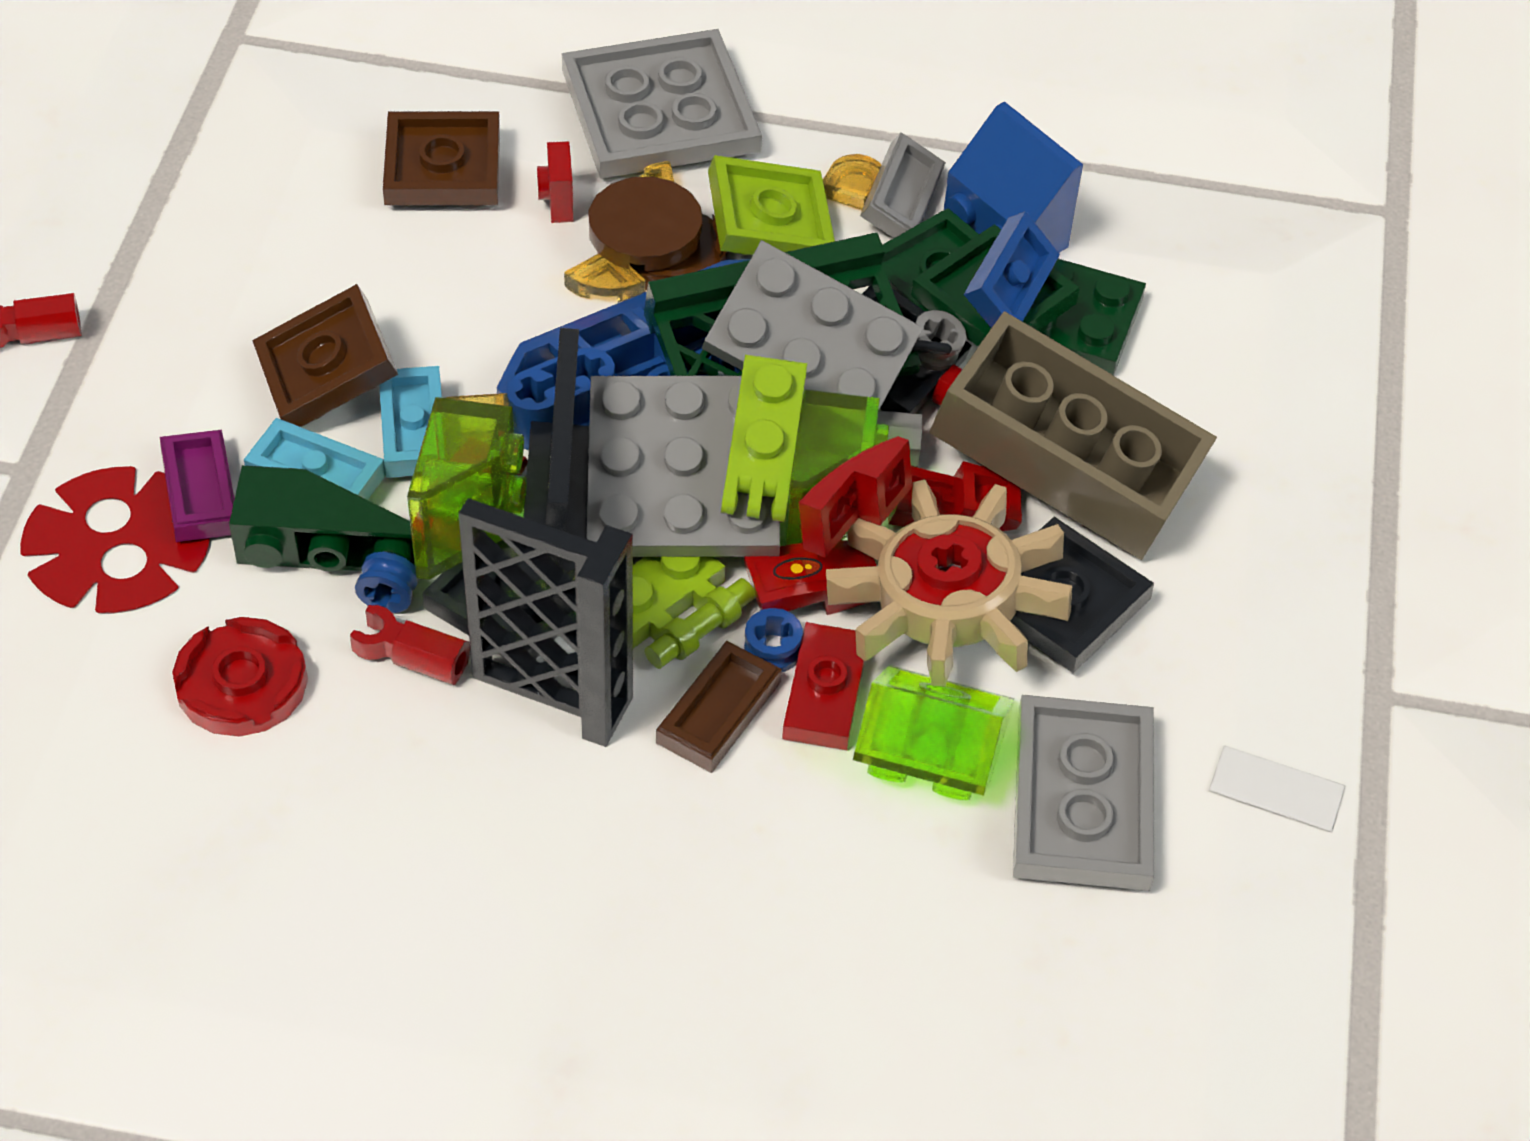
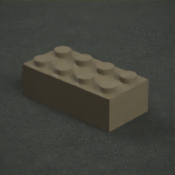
[929,311,1217,560]

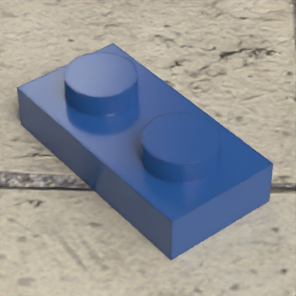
[964,211,1060,328]

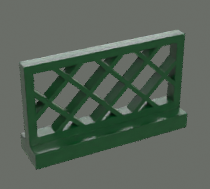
[644,232,922,378]

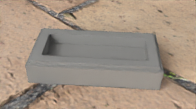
[860,132,946,238]

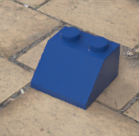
[944,101,1083,253]

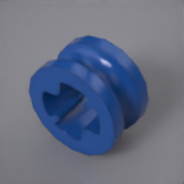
[355,552,419,613]
[744,608,803,672]

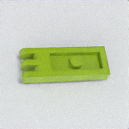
[721,354,808,522]

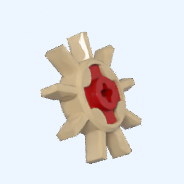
[826,480,1072,687]

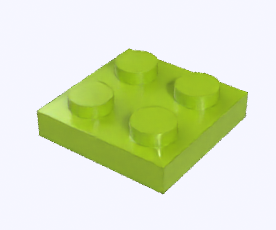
[708,155,835,255]

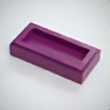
[159,429,235,542]

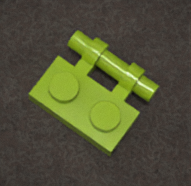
[633,556,756,669]

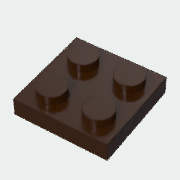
[383,111,500,206]
[252,284,398,427]

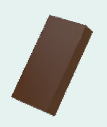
[656,640,782,773]

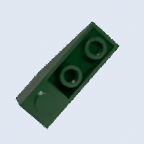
[229,465,428,575]

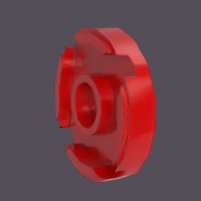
[172,617,308,737]

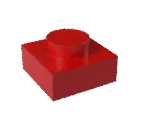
[537,141,574,223]

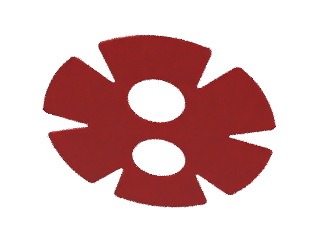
[20,466,210,613]

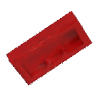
[782,622,865,750]

